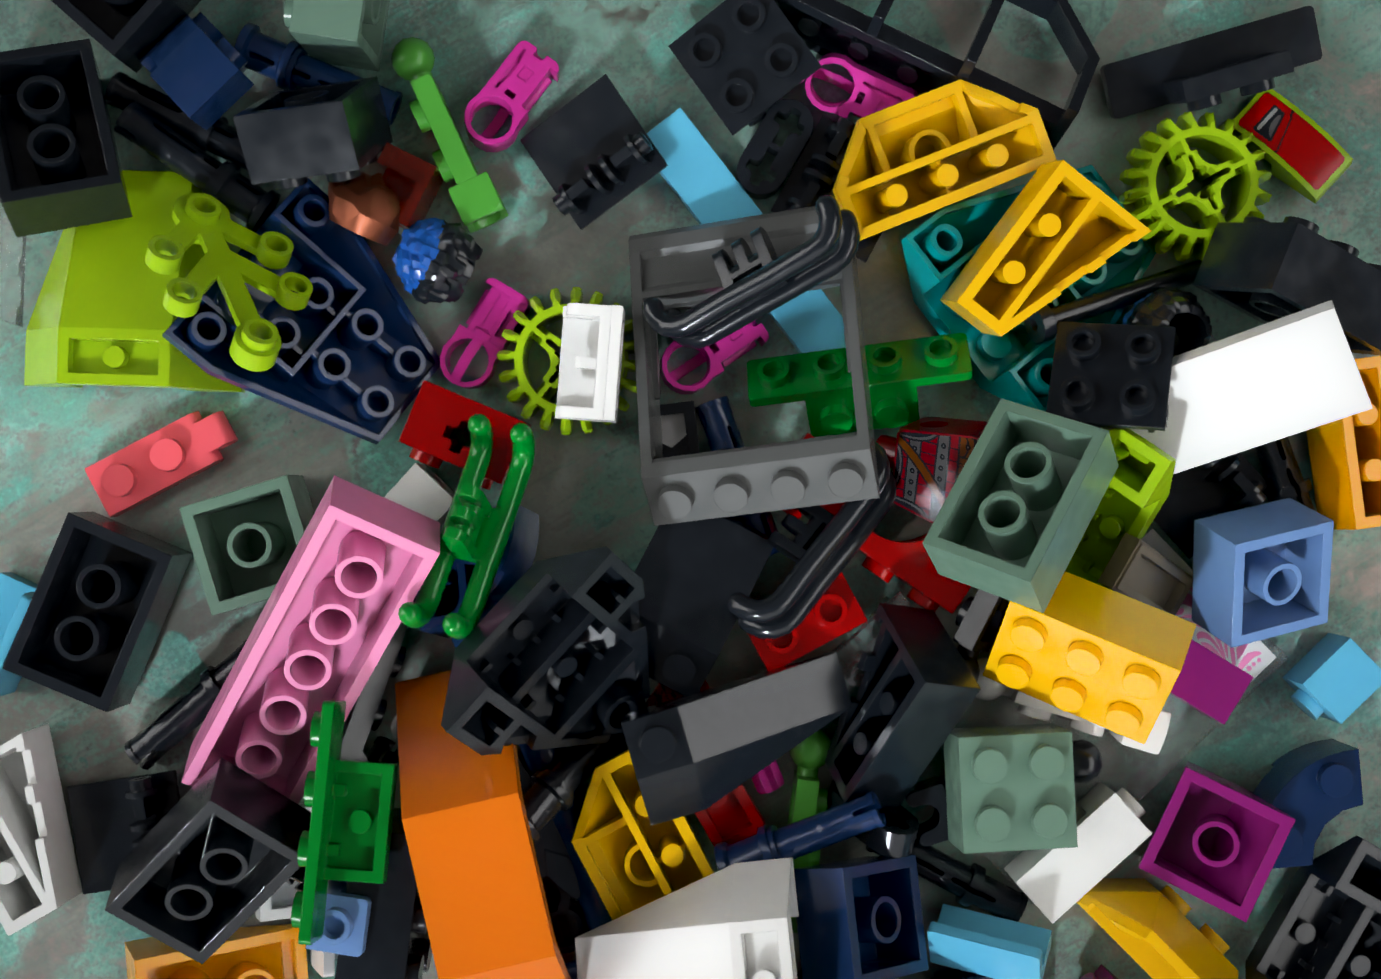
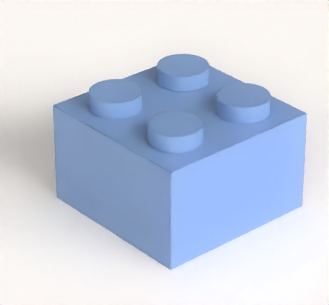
[1192,498,1334,648]

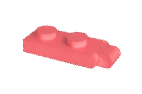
[84,410,238,517]

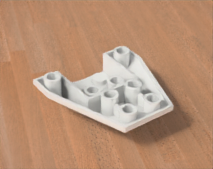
[575,857,799,979]

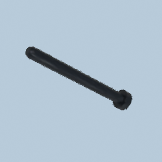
[1024,259,1202,344]

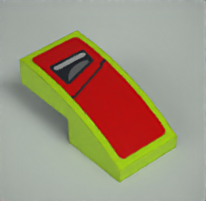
[1232,89,1353,204]

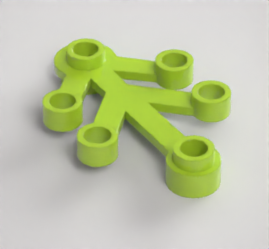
[145,193,313,372]

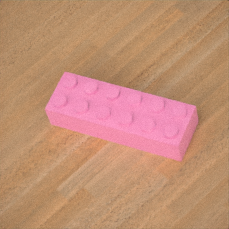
[181,475,440,804]

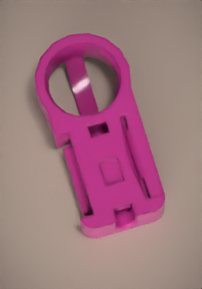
[464,41,559,152]
[805,53,918,119]
[440,278,531,389]
[659,321,769,394]

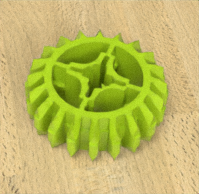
[1119,112,1273,261]
[497,287,637,436]

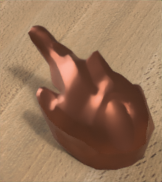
[328,172,401,246]

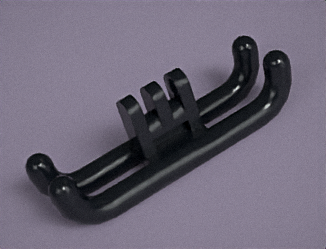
[642,195,860,349]
[727,441,897,639]

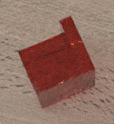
[377,142,444,229]

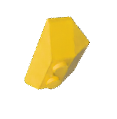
[833,79,1057,241]
[571,750,715,920]
[1077,878,1239,979]

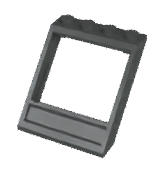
[628,206,880,526]

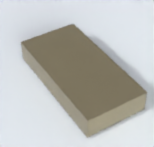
[1097,532,1193,615]

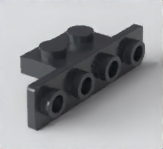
[1100,6,1322,119]

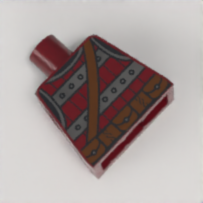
[876,416,988,524]

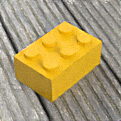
[982,571,1197,744]

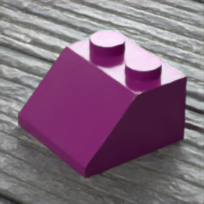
[1138,761,1296,922]

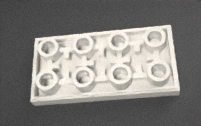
[1131,300,1373,474]

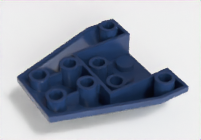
[162,177,440,444]

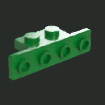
[747,333,973,437]
[291,700,398,945]

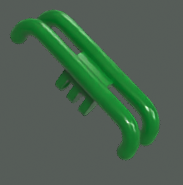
[398,414,535,639]

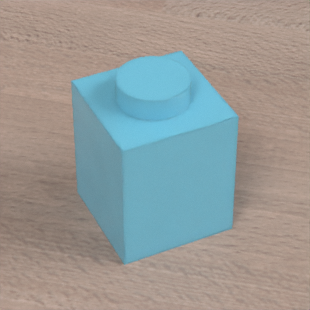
[1282,633,1381,724]

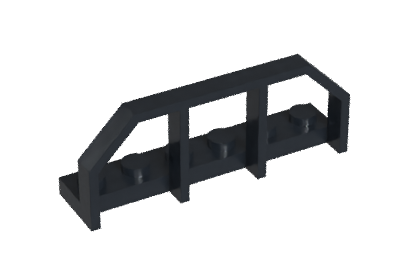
[774,0,1100,150]

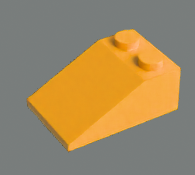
[125,924,309,979]

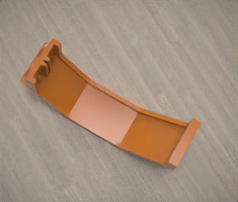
[395,670,571,979]

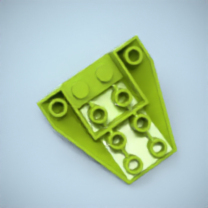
[24,170,245,393]

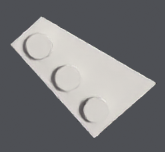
[0,723,82,936]

